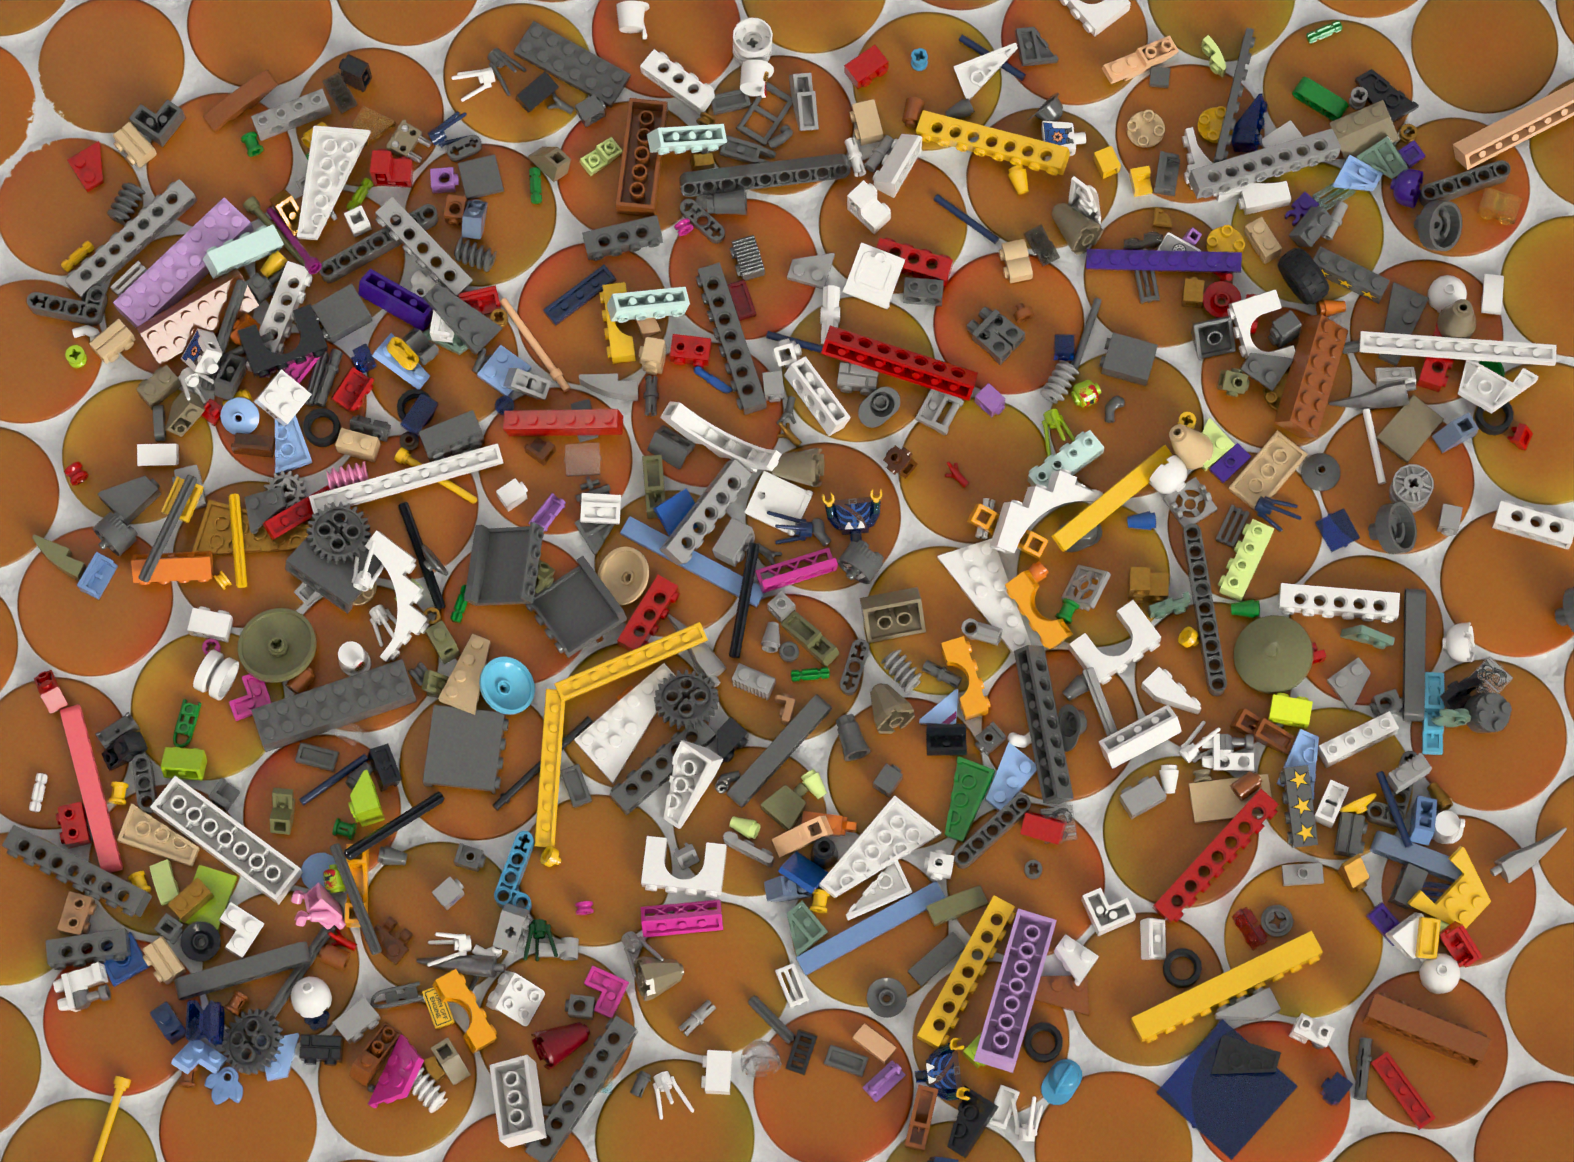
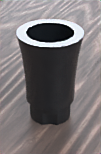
[810,837,838,869]

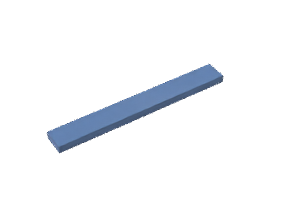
[620,516,765,607]
[796,881,946,976]

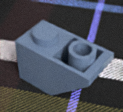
[462,199,488,239]
[1432,412,1479,453]
[764,876,812,902]

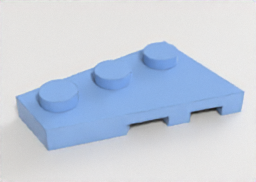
[372,333,430,390]
[1276,729,1319,800]

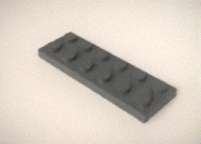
[514,21,631,108]

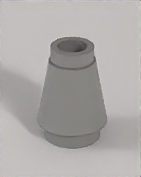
[761,622,780,653]

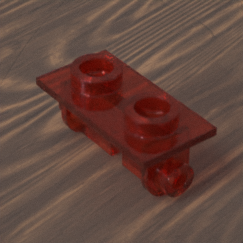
[1232,907,1268,950]

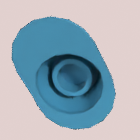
[1041,1059,1082,1105]

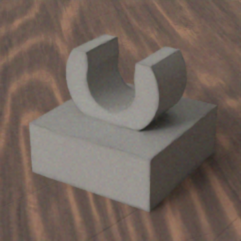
[674,843,700,870]

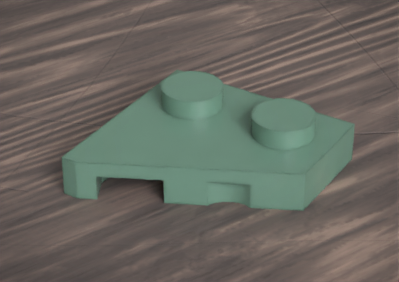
[1148,591,1191,619]
[1340,625,1395,649]
[787,901,828,956]

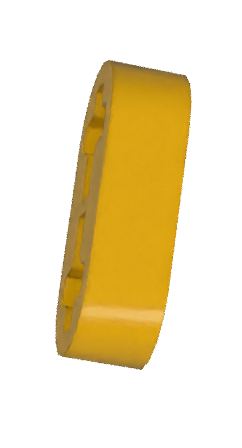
[386,337,419,370]

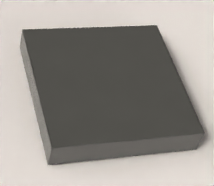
[458,154,504,200]

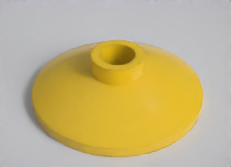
[1339,793,1377,815]

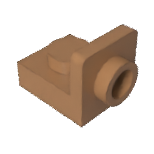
[775,693,796,725]

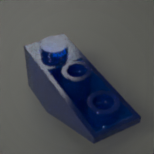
[1231,93,1267,153]

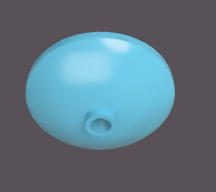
[479,657,535,715]

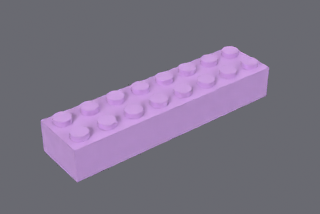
[113,198,254,328]
[974,909,1057,1073]

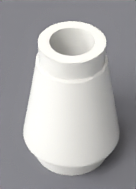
[1159,765,1179,794]

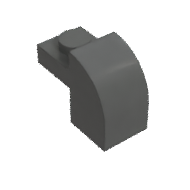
[402,328,440,365]

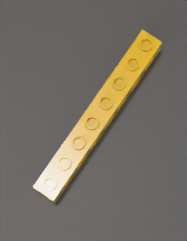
[916,110,1070,176]
[917,895,1016,1050]

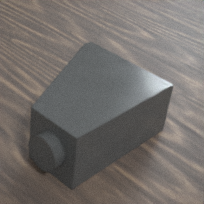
[98,476,161,526]

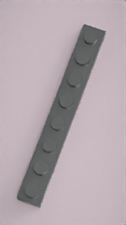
[1213,28,1256,163]

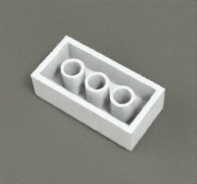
[490,1055,546,1148]

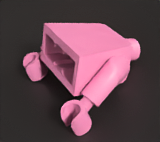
[291,883,346,930]

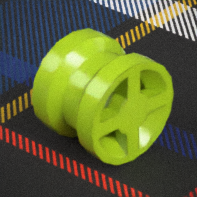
[65,345,87,368]

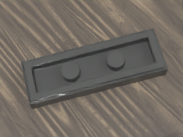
[908,932,966,987]

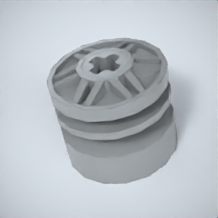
[1389,464,1434,513]

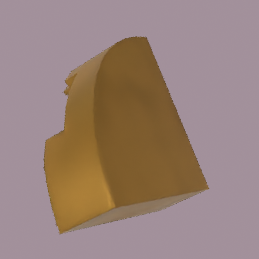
[1153,207,1172,230]

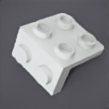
[486,970,545,1026]

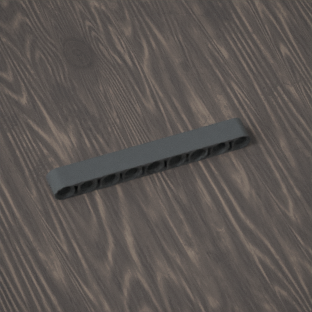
[679,154,850,197]
[1182,523,1227,696]

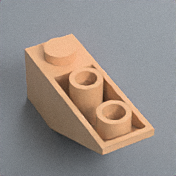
[772,815,833,858]

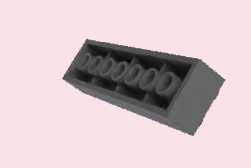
[251,659,417,752]

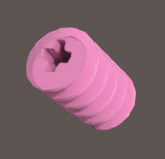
[326,461,369,490]

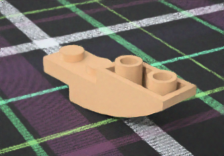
[1102,35,1179,84]

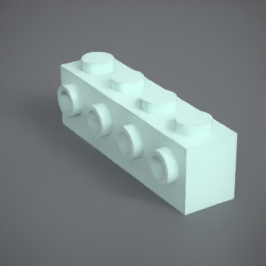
[647,124,727,155]
[203,225,284,279]
[607,287,690,323]
[1027,430,1104,487]

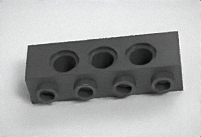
[582,215,663,261]
[46,928,131,970]

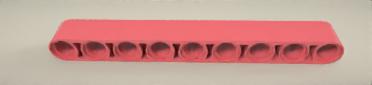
[60,704,123,873]

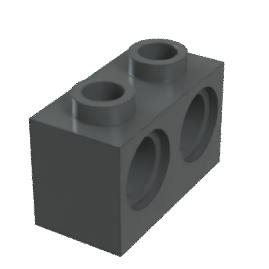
[903,277,944,306]

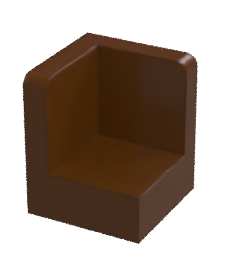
[524,437,556,466]

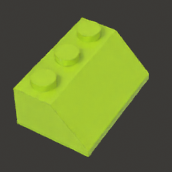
[348,770,385,827]

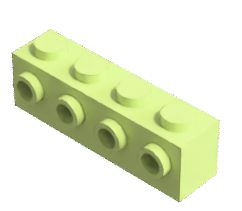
[1218,519,1274,602]

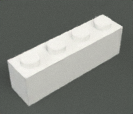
[1099,705,1182,769]

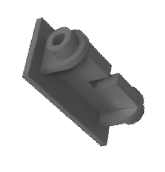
[350,415,391,442]

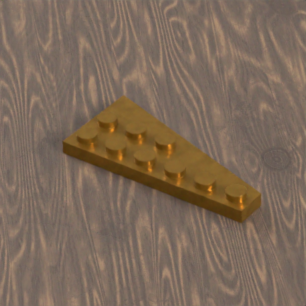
[192,500,311,555]

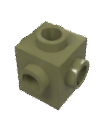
[1217,368,1249,397]
[535,559,555,594]

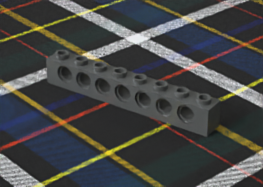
[696,262,767,415]
[1014,645,1074,804]
[2,825,152,917]
[525,1016,638,1162]

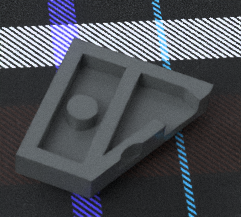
[1240,353,1293,391]
[244,487,286,534]

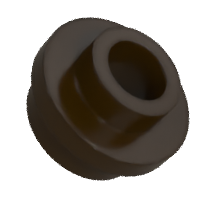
[400,431,419,451]

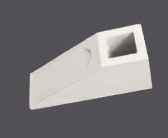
[1141,667,1201,715]

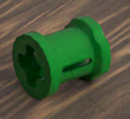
[241,131,264,157]
[1055,598,1079,624]
[332,818,357,841]

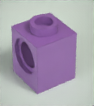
[430,167,459,193]
[975,383,1006,418]

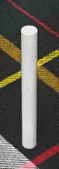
[1362,408,1386,485]

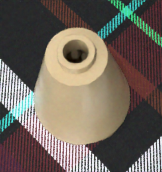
[1169,424,1213,470]

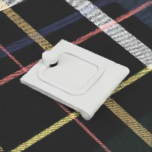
[843,242,906,310]
[744,471,813,536]

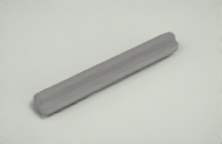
[1083,667,1117,737]

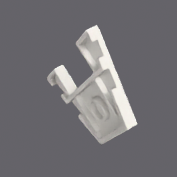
[1458,360,1538,414]

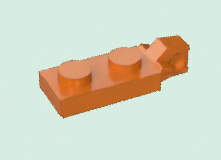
[801,811,857,837]

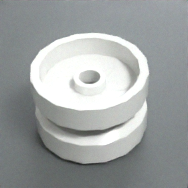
[193,650,239,701]

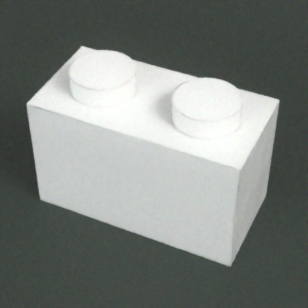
[187,606,234,642]
[701,1050,732,1095]

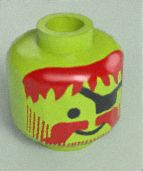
[1071,379,1101,408]
[323,864,346,893]

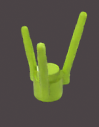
[1042,409,1075,457]

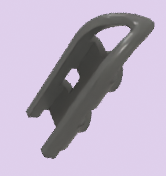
[370,982,423,1009]

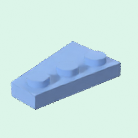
[275,415,313,475]
[986,742,1037,811]

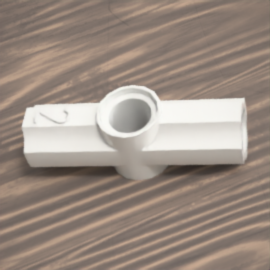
[820,285,840,344]

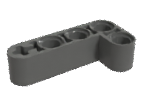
[27,286,108,326]
[1365,751,1417,829]

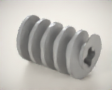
[1040,360,1079,403]
[880,649,922,693]

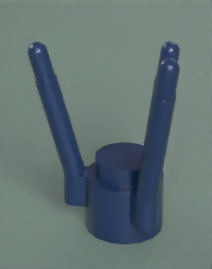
[428,111,467,147]
[1254,496,1302,532]
[767,511,813,544]

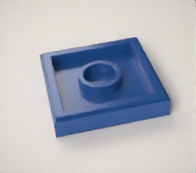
[653,488,698,536]
[778,851,829,894]
[102,932,150,987]

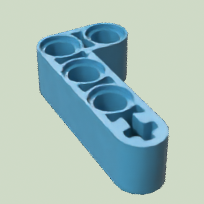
[494,831,534,912]

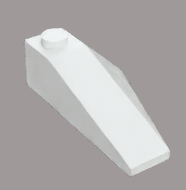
[1068,176,1101,224]
[663,740,723,829]

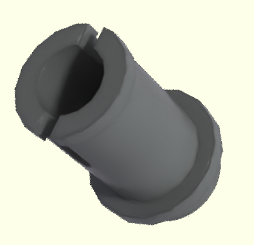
[630,1070,651,1098]

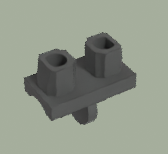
[575,476,611,505]

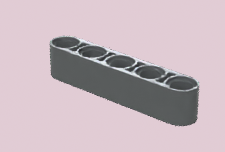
[1419,160,1511,206]
[954,794,1031,869]

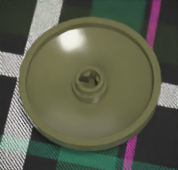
[238,608,317,683]
[1234,615,1313,694]

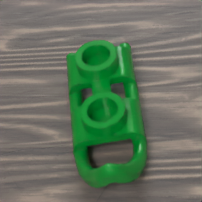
[173,699,202,748]

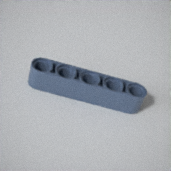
[1370,831,1462,883]

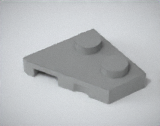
[787,253,835,289]
[1326,657,1371,711]

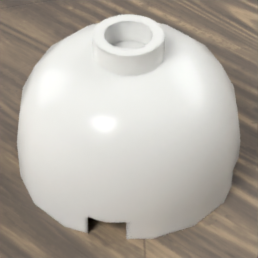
[1427,275,1467,313]
[1149,455,1187,494]
[1443,622,1475,662]
[1419,953,1460,994]
[291,976,332,1018]

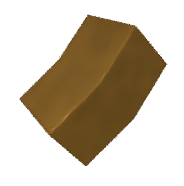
[690,153,715,171]
[424,1056,446,1083]

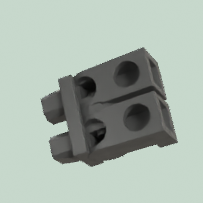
[966,307,1025,365]

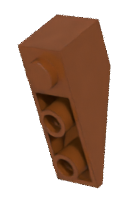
[349,1022,402,1086]

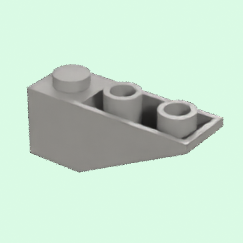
[1214,987,1281,1021]

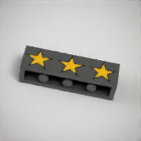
[1313,246,1390,304]
[1279,765,1318,848]

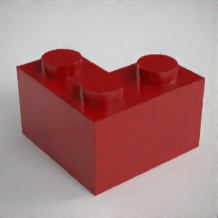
[370,149,414,188]

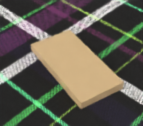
[1228,430,1308,513]
[1189,774,1272,824]

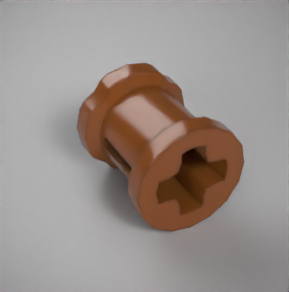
[224,990,249,1016]
[178,1066,198,1088]

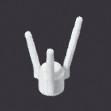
[451,67,495,102]
[178,367,214,404]
[352,541,384,591]
[369,604,397,647]
[1179,721,1221,763]
[427,932,471,967]
[653,1071,694,1120]
[1011,1096,1043,1141]

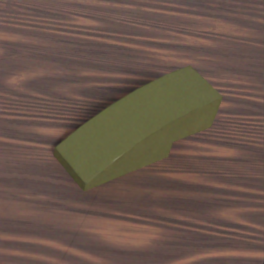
[642,455,666,519]
[32,535,87,581]
[781,610,840,667]
[926,886,989,927]

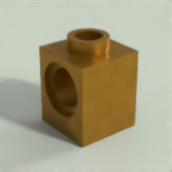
[1182,277,1205,308]

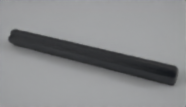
[398,502,446,610]
[729,543,760,659]
[344,792,445,860]

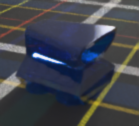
[185,1000,225,1047]

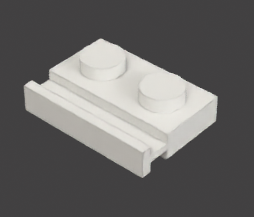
[580,493,621,524]

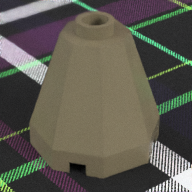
[870,683,915,734]
[634,957,684,1001]

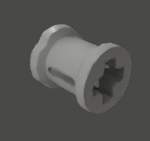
[1349,87,1368,110]

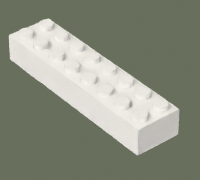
[150,776,303,905]

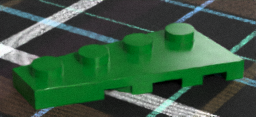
[945,756,995,843]

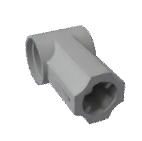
[961,618,1003,646]
[538,937,579,960]

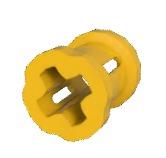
[1178,412,1196,429]
[108,782,129,805]
[127,871,152,892]
[809,889,830,913]

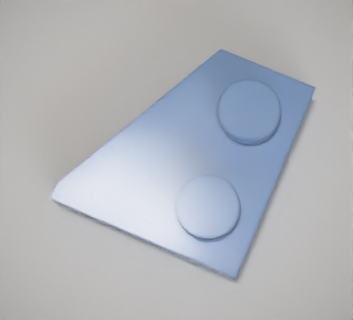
[1332,155,1383,191]
[264,1033,300,1081]

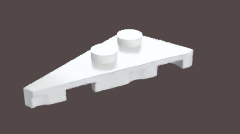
[953,43,1018,101]
[846,861,912,920]

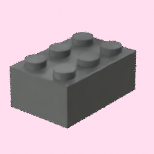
[419,410,485,462]

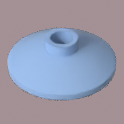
[221,397,259,435]

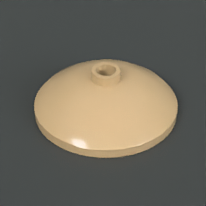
[598,547,649,605]

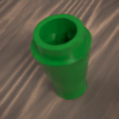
[1231,599,1260,618]

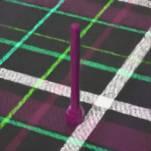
[267,207,322,274]

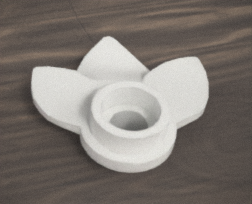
[411,270,441,297]

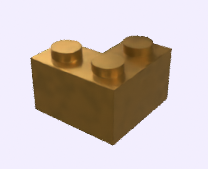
[1128,567,1169,603]

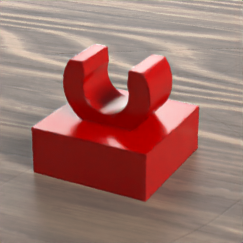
[201,398,223,426]
[1507,423,1533,450]
[1312,642,1326,665]

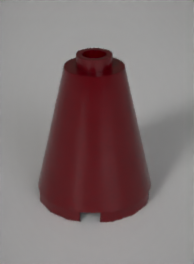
[531,1022,590,1070]

